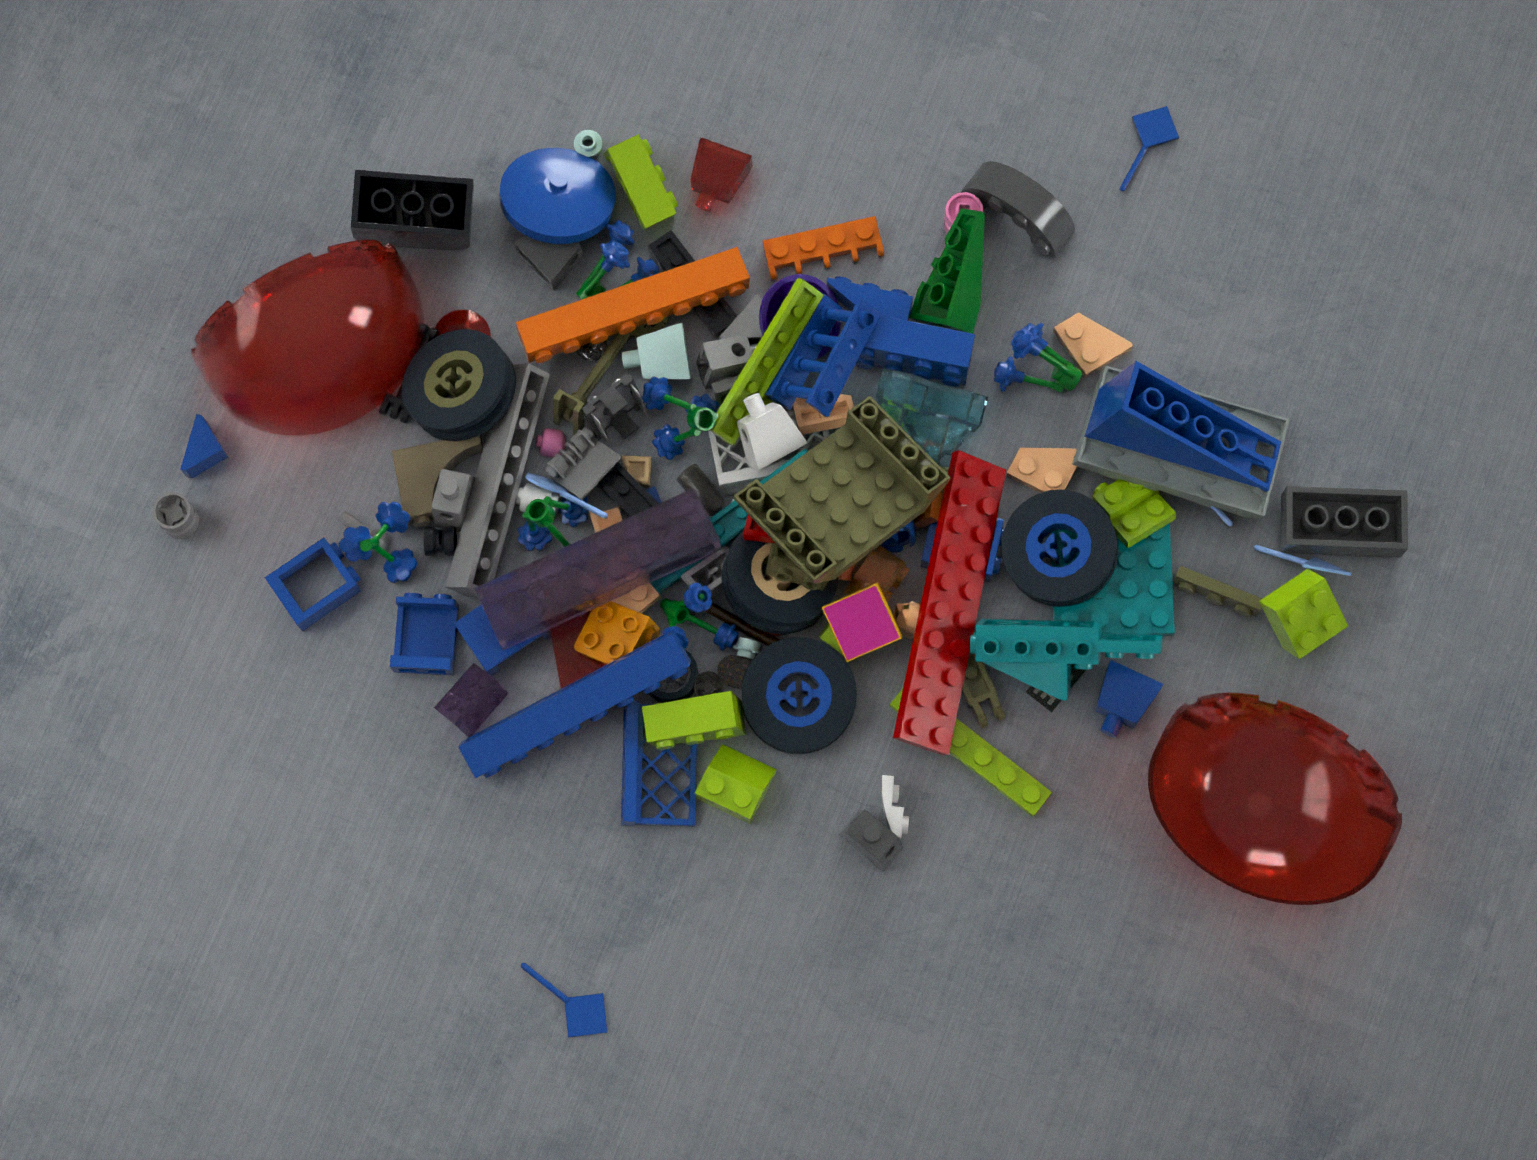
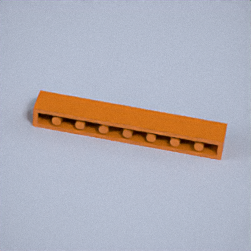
[516,247,750,363]

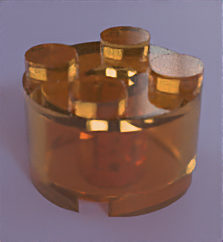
[844,545,910,602]

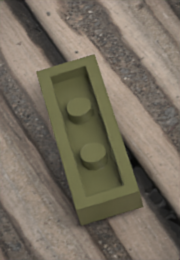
[1173,566,1263,617]

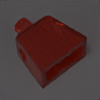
[690,137,753,212]

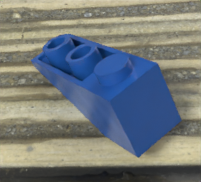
[827,276,913,321]

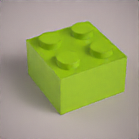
[1259,568,1348,659]

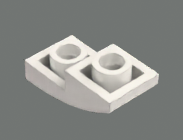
[881,775,909,842]

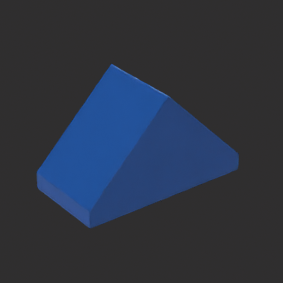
[180,414,228,478]

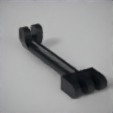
[379,323,440,424]

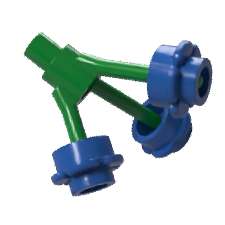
[660,583,739,651]

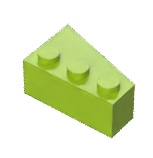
[604,134,678,230]
[642,691,747,750]

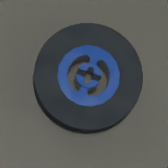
[1001,490,1118,607]
[742,637,857,754]

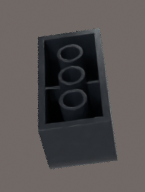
[351,170,474,250]

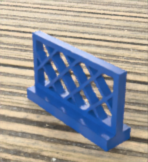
[621,701,697,827]

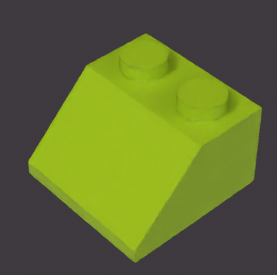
[695,744,777,824]

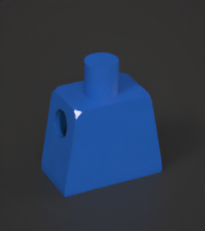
[1095,660,1163,738]

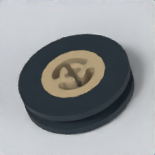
[721,531,838,634]

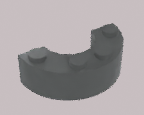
[961,161,1075,258]

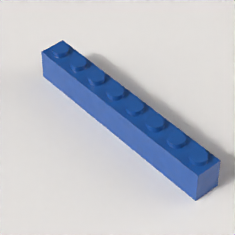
[458,629,691,778]

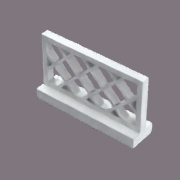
[708,410,830,497]

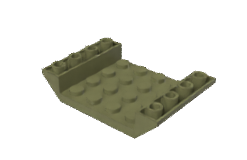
[733,396,951,583]

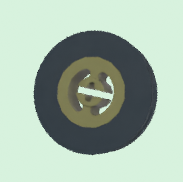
[402,329,516,441]

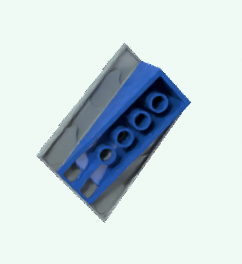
[1072,361,1290,520]

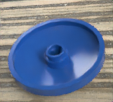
[499,148,616,244]

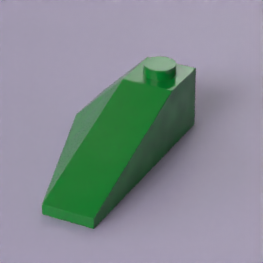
[909,208,985,334]

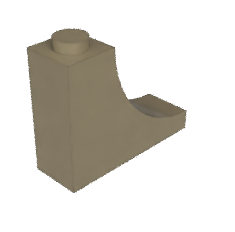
[392,435,484,527]

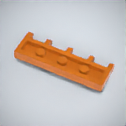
[762,216,884,280]

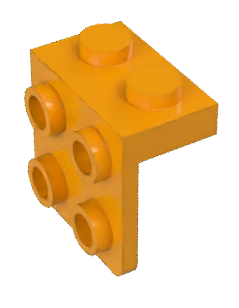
[574,598,660,664]

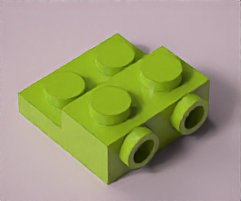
[1092,478,1176,549]

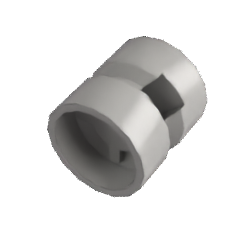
[152,492,200,539]

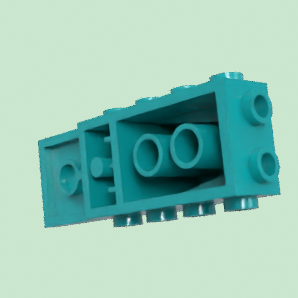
[970,619,1163,700]

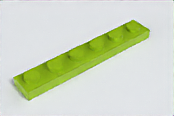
[709,278,824,446]
[889,688,1052,817]

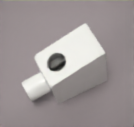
[737,393,807,470]

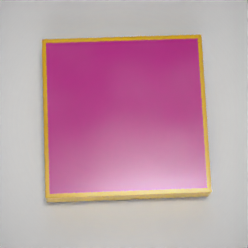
[822,582,903,662]

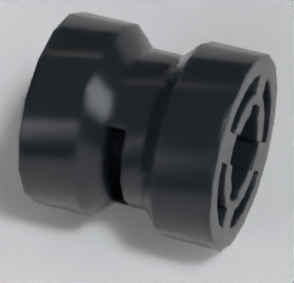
[423,526,457,556]

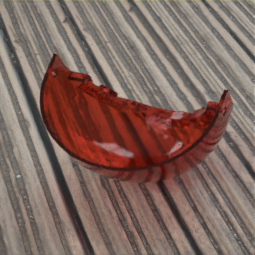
[191,240,424,435]
[1148,692,1402,905]

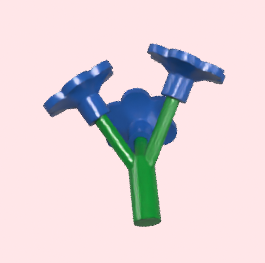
[339,502,417,583]

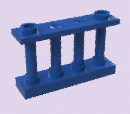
[765,293,881,417]

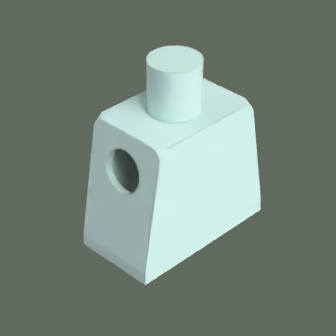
[622,323,692,379]

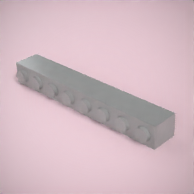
[445,363,550,597]

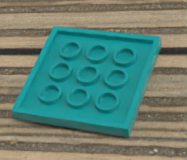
[1050,523,1175,636]

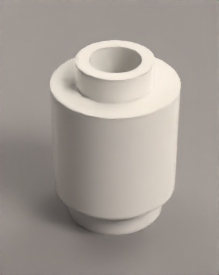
[515,483,561,517]

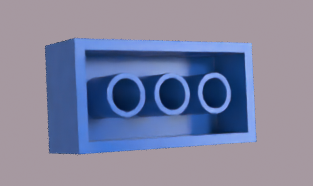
[855,315,975,387]

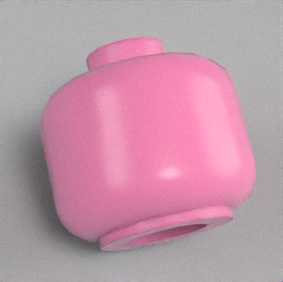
[535,428,566,458]

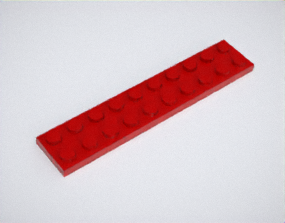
[893,450,1006,755]

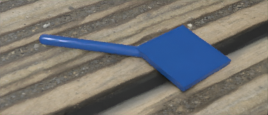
[1120,106,1179,191]
[521,963,607,1038]

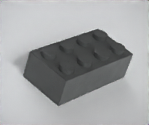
[1281,486,1408,557]

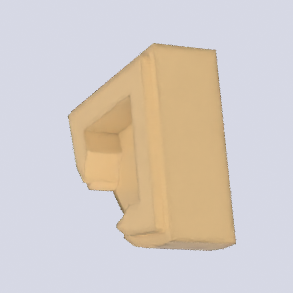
[622,455,652,488]

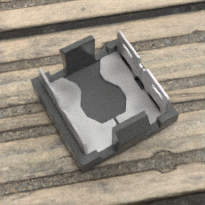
[582,373,649,445]

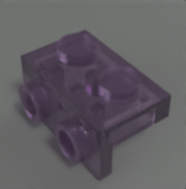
[434,663,508,737]

